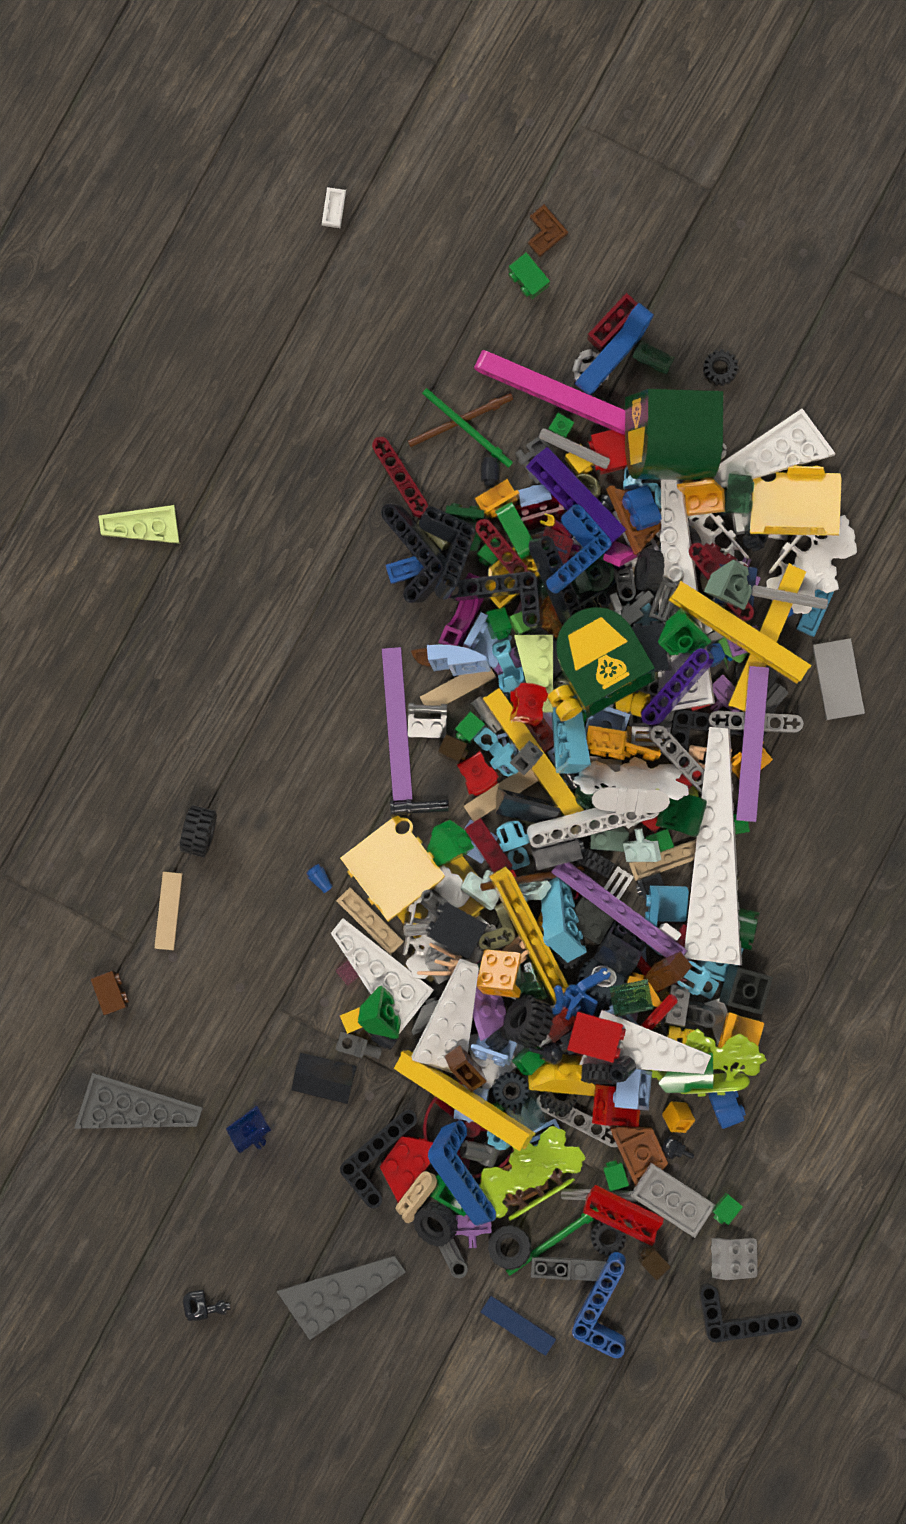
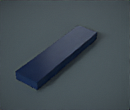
[480,1295,556,1356]

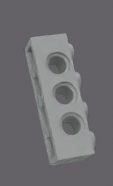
[425,923,506,984]

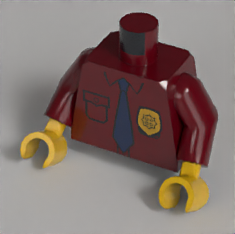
[526,513,579,572]

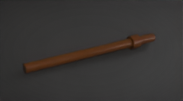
[407,393,513,447]
[480,866,584,891]

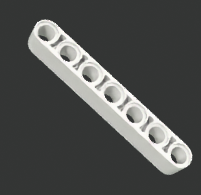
[527,808,659,848]

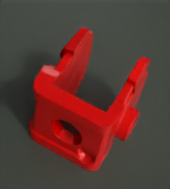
[510,683,549,726]
[457,751,499,796]

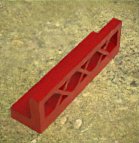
[583,1185,664,1246]

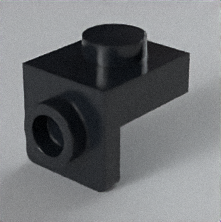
[636,873,665,899]

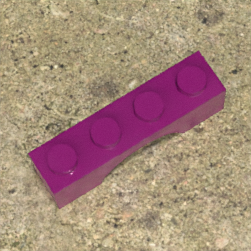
[438,573,484,647]

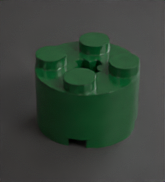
[576,555,614,594]
[738,908,760,950]

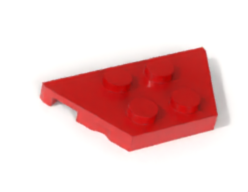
[380,1135,433,1203]

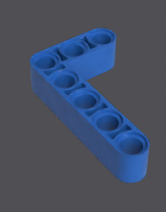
[575,303,654,396]
[546,504,611,593]
[428,1120,496,1226]
[572,1252,626,1358]

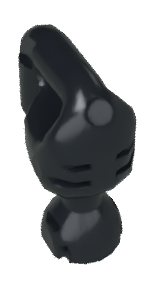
[183,1290,231,1321]

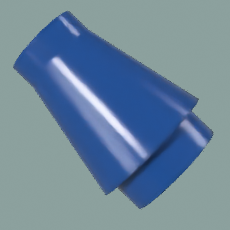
[306,864,333,893]

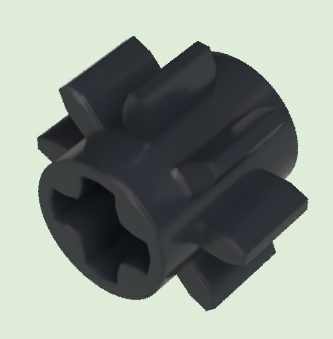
[743,529,767,552]

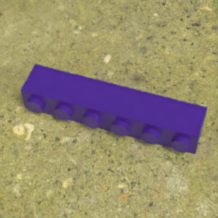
[526,447,627,545]

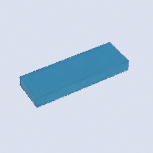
[796,589,834,637]

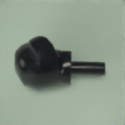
[529,1042,563,1065]
[662,1137,694,1160]

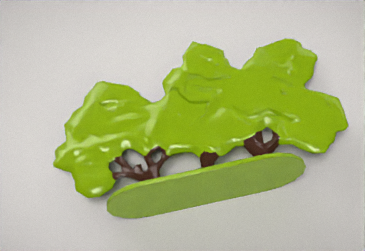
[479,1126,586,1220]

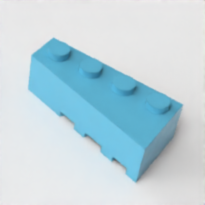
[552,696,591,774]
[541,877,586,963]

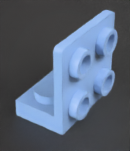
[463,612,512,668]
[471,1035,517,1067]

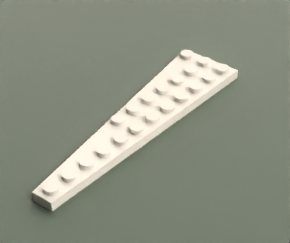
[658,480,715,711]
[684,727,742,965]

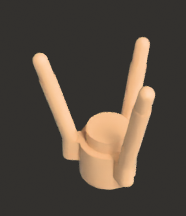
[688,745,732,769]
[417,943,462,976]

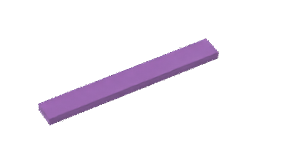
[382,647,413,801]
[736,666,769,822]
[552,862,688,958]

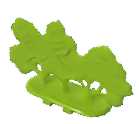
[650,1029,767,1097]

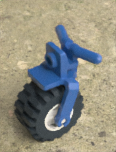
[552,958,628,1020]

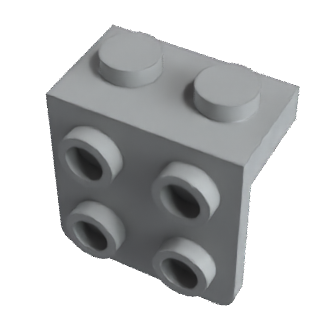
[711,1238,757,1280]

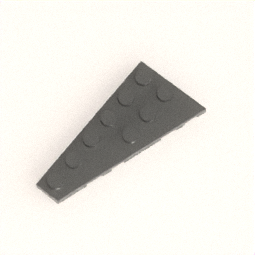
[74,1073,203,1129]
[277,1255,406,1340]

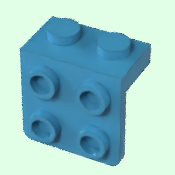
[645,886,689,927]

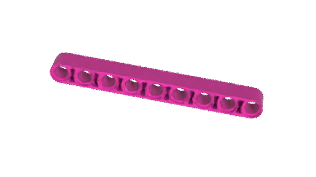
[474,350,625,435]

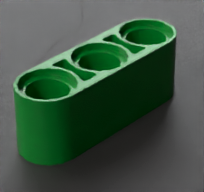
[495,502,532,560]

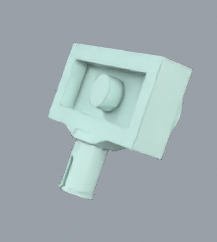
[623,828,661,862]
[460,870,499,910]
[518,881,551,902]

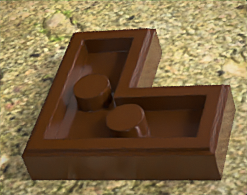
[527,205,568,258]

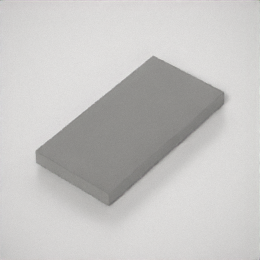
[812,638,865,721]
[630,1163,716,1238]

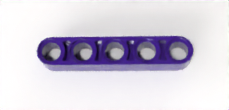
[641,648,714,726]

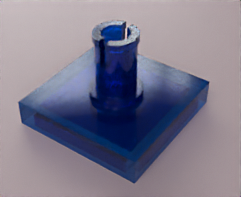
[226,1106,271,1153]

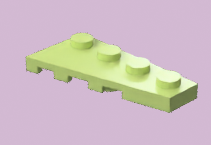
[99,505,180,544]
[514,635,553,713]

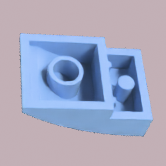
[427,645,491,676]

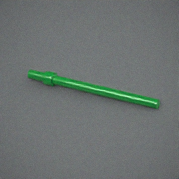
[422,388,513,468]
[505,1207,598,1276]

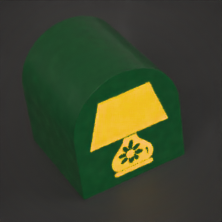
[625,389,723,481]
[556,607,655,719]

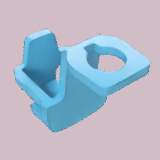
[623,467,662,509]
[492,639,526,693]
[474,727,519,777]
[496,821,530,870]
[677,961,719,999]

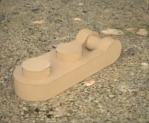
[395,1172,437,1223]

